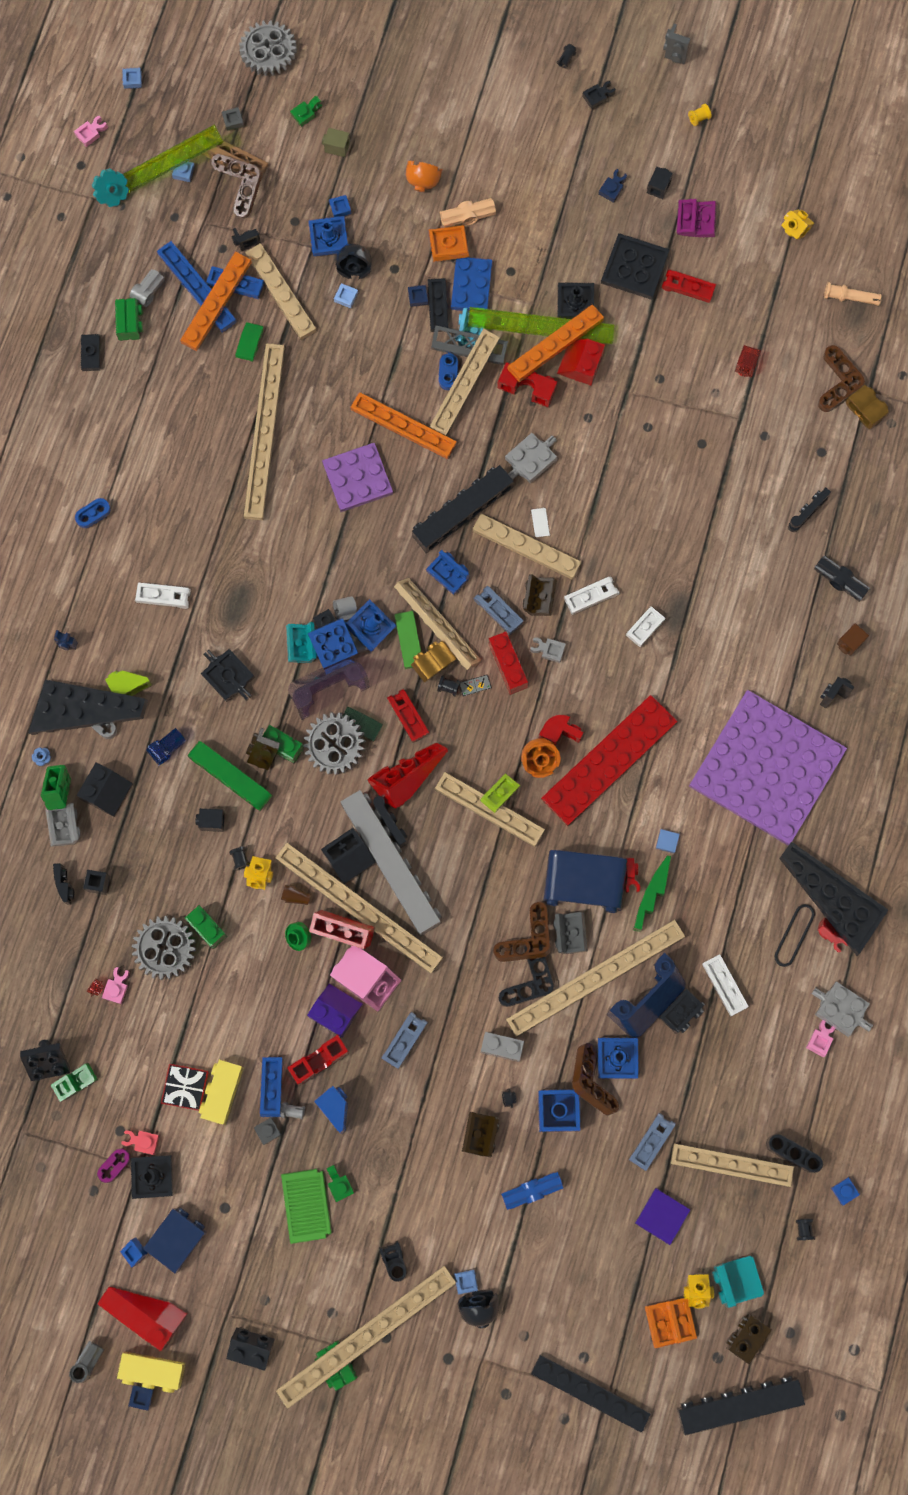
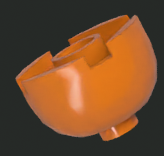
[406,161,442,192]
[521,738,561,778]

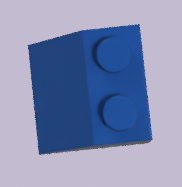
[314,1086,348,1134]

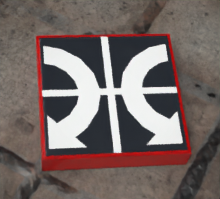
[161,1064,209,1111]

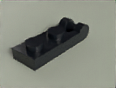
[788,487,831,532]
[373,796,408,848]

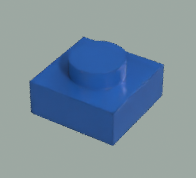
[329,195,351,217]
[831,1177,860,1206]
[120,1238,148,1267]

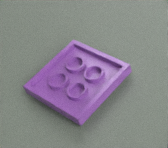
[322,443,393,512]

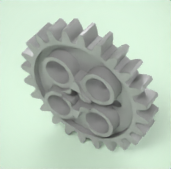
[239,20,297,76]
[303,712,366,775]
[132,916,196,980]

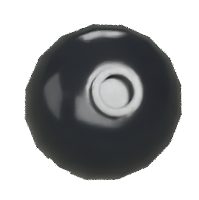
[336,244,372,279]
[457,1290,499,1329]

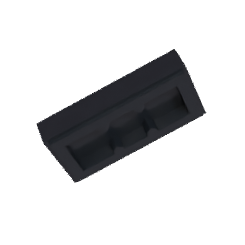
[81,334,100,371]

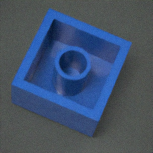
[538,1090,580,1132]

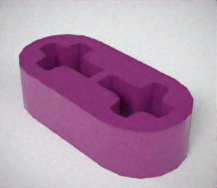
[97,1149,131,1183]

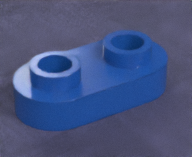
[439,353,458,390]
[75,498,111,528]

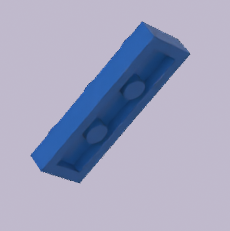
[206,266,264,299]
[260,1057,283,1117]

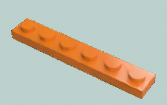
[180,251,252,351]
[508,304,604,382]
[350,392,456,459]

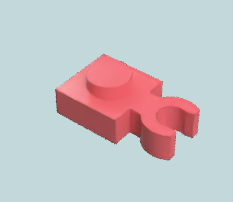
[121,1130,160,1155]

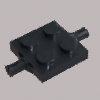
[201,649,255,702]

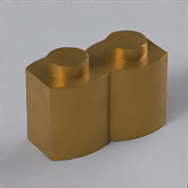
[845,385,889,430]
[411,641,456,683]

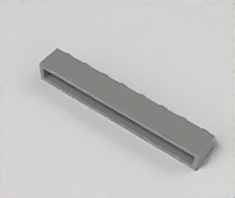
[341,790,442,936]

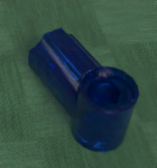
[146,728,186,765]

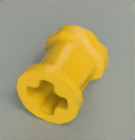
[688,103,712,126]

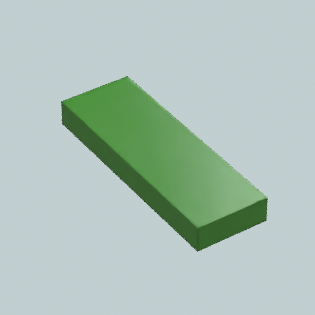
[395,611,421,669]

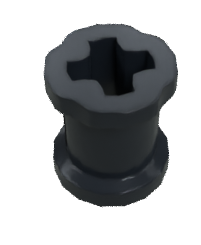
[437,675,460,697]
[229,847,250,871]
[795,1219,815,1241]

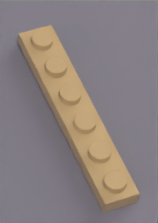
[245,243,317,340]
[430,328,500,436]
[472,514,581,580]
[394,578,482,670]
[435,772,545,847]
[670,1144,794,1187]

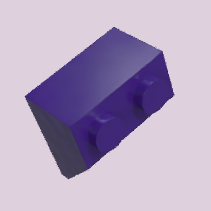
[307,984,363,1038]

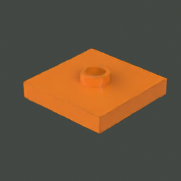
[429,225,469,262]

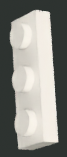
[702,954,749,1017]

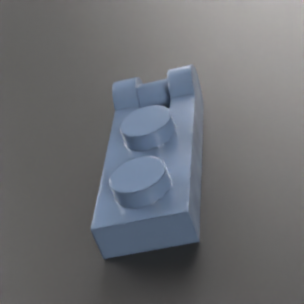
[473,586,524,635]
[382,1011,428,1069]
[629,1113,676,1171]

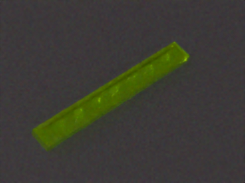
[468,307,614,344]

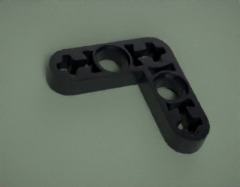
[498,944,554,1007]

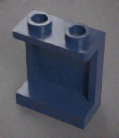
[143,1208,207,1274]

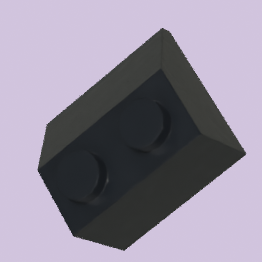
[77,762,133,817]

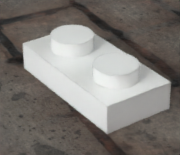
[626,607,665,647]

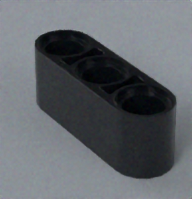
[766,1134,823,1173]

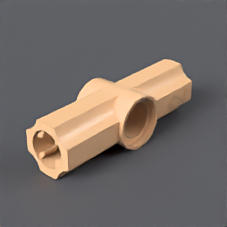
[440,198,496,228]

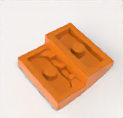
[645,1298,697,1348]

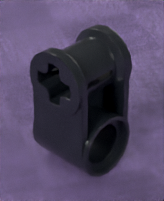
[379,1240,407,1282]

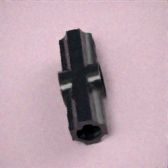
[814,556,870,602]

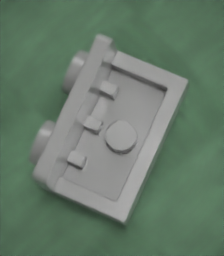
[46,803,80,847]

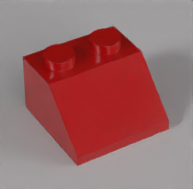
[557,339,605,386]

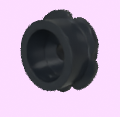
[502,1089,516,1108]

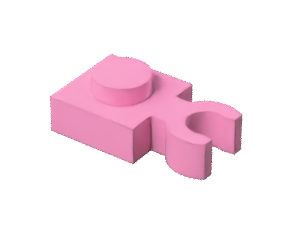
[74,116,108,147]
[102,967,130,1004]
[806,1020,835,1057]

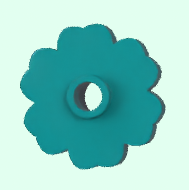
[92,168,129,207]

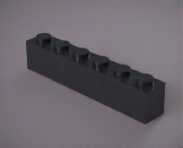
[412,465,514,553]
[677,1375,805,1436]

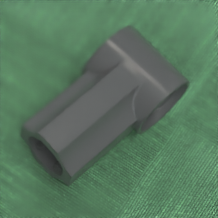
[69,1341,104,1383]

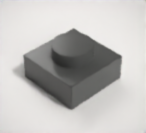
[222,107,244,131]
[254,1118,281,1145]

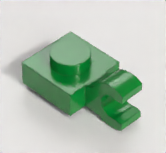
[290,96,322,127]
[326,1165,354,1202]

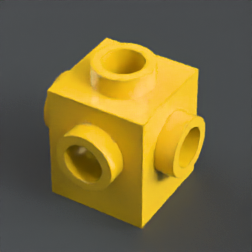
[781,209,814,240]
[244,856,273,890]
[684,1275,714,1309]

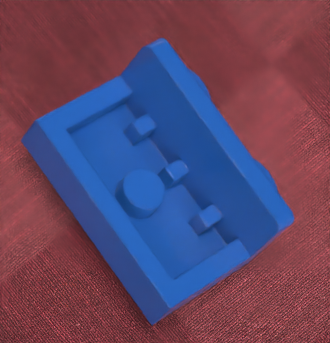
[426,550,469,595]

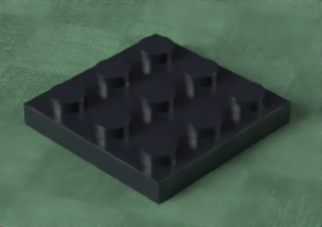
[601,233,670,300]

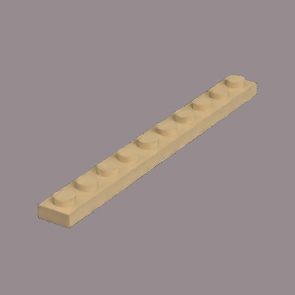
[244,344,285,520]
[275,843,443,974]
[506,920,685,1037]
[276,1266,456,1409]

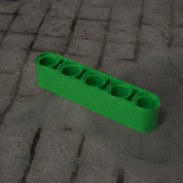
[187,741,272,811]

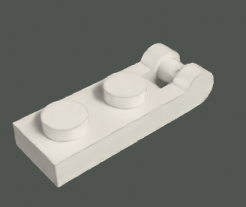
[564,576,620,615]
[135,583,191,609]

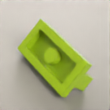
[480,773,520,813]

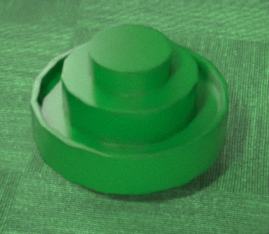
[285,922,312,951]

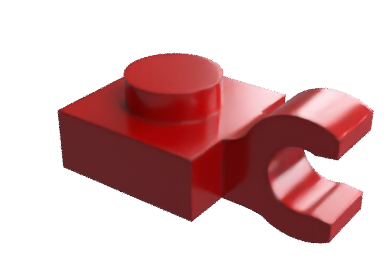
[625,858,640,893]
[817,918,848,953]

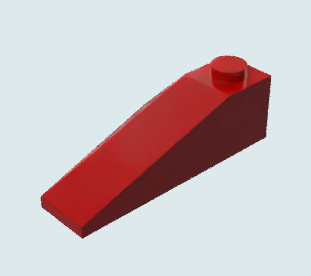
[367,743,448,809]
[98,1286,187,1351]

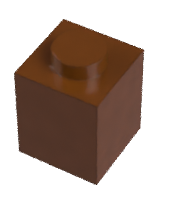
[837,623,869,656]

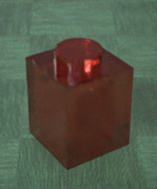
[734,345,761,377]

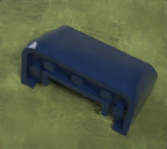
[543,850,627,913]
[606,952,685,1038]

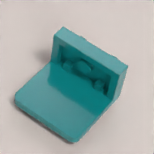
[712,1256,764,1308]

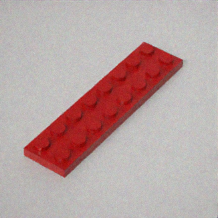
[541,695,678,826]

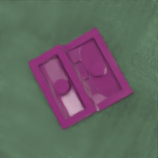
[677,199,717,237]

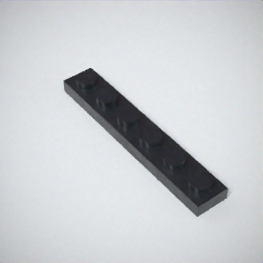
[531,1355,651,1433]

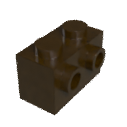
[726,1314,772,1364]

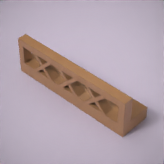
[194,132,268,177]

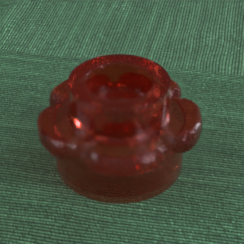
[87,978,104,997]

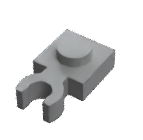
[530,638,565,663]

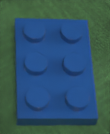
[451,258,492,313]

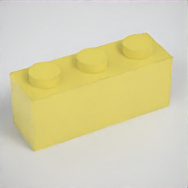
[199,1060,244,1126]
[117,1352,185,1393]

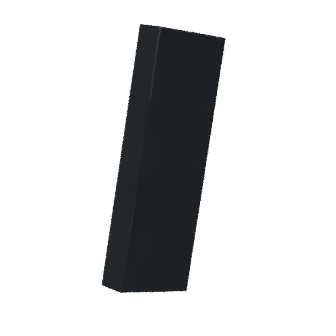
[428,278,449,332]

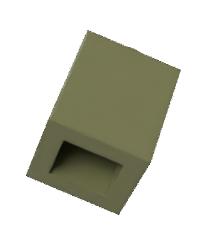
[322,128,350,157]

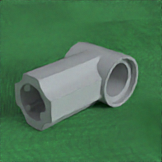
[130,269,164,307]

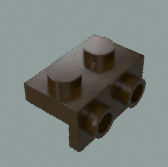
[523,574,557,616]
[246,727,280,770]
[462,1112,499,1157]

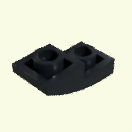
[53,863,75,905]

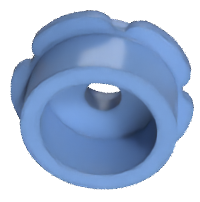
[32,747,51,766]

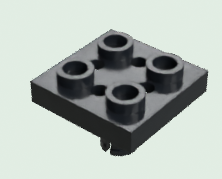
[557,283,594,320]
[20,1040,70,1081]
[131,1155,173,1199]

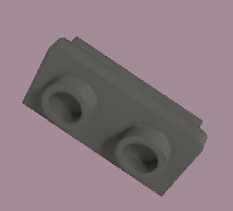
[663,24,691,64]
[554,912,588,954]

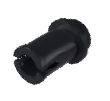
[557,44,577,69]

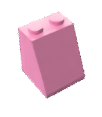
[330,946,401,1012]

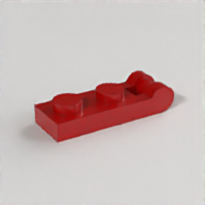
[662,270,716,303]
[387,689,429,743]

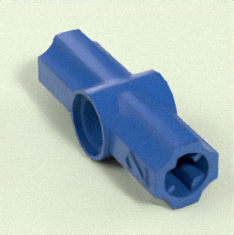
[501,1172,564,1210]

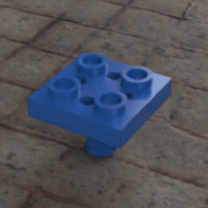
[308,216,348,257]
[346,599,397,652]
[308,618,358,668]
[598,1038,638,1079]

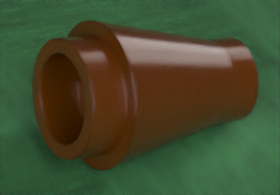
[281,884,311,905]

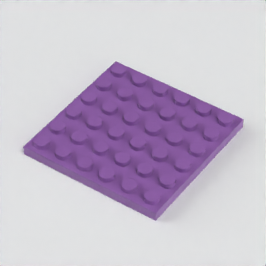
[689,690,847,845]

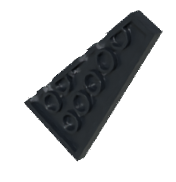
[28,679,148,735]
[779,842,888,956]

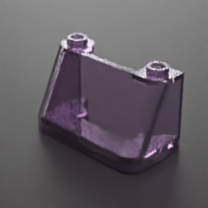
[288,656,370,720]

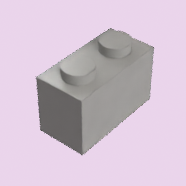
[481,1032,524,1062]

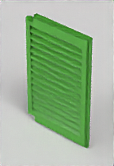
[281,1169,332,1244]

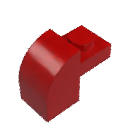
[538,715,584,746]

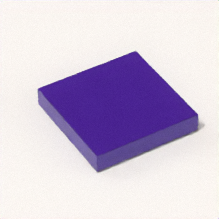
[635,1188,690,1245]

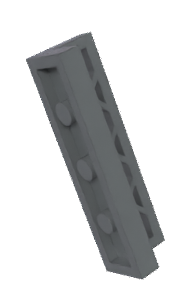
[431,326,508,365]

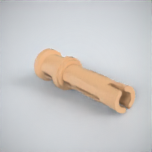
[824,282,881,306]

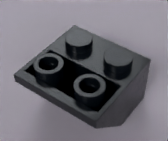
[321,828,376,884]

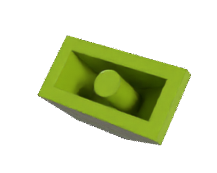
[105,670,152,696]

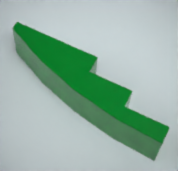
[633,855,671,932]

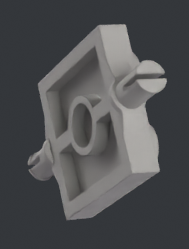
[505,433,557,484]
[811,982,873,1037]

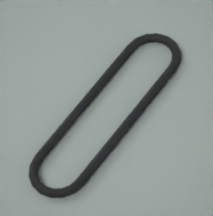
[774,904,815,967]

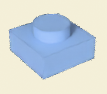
[334,283,358,308]

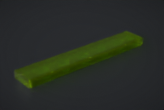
[123,124,224,192]

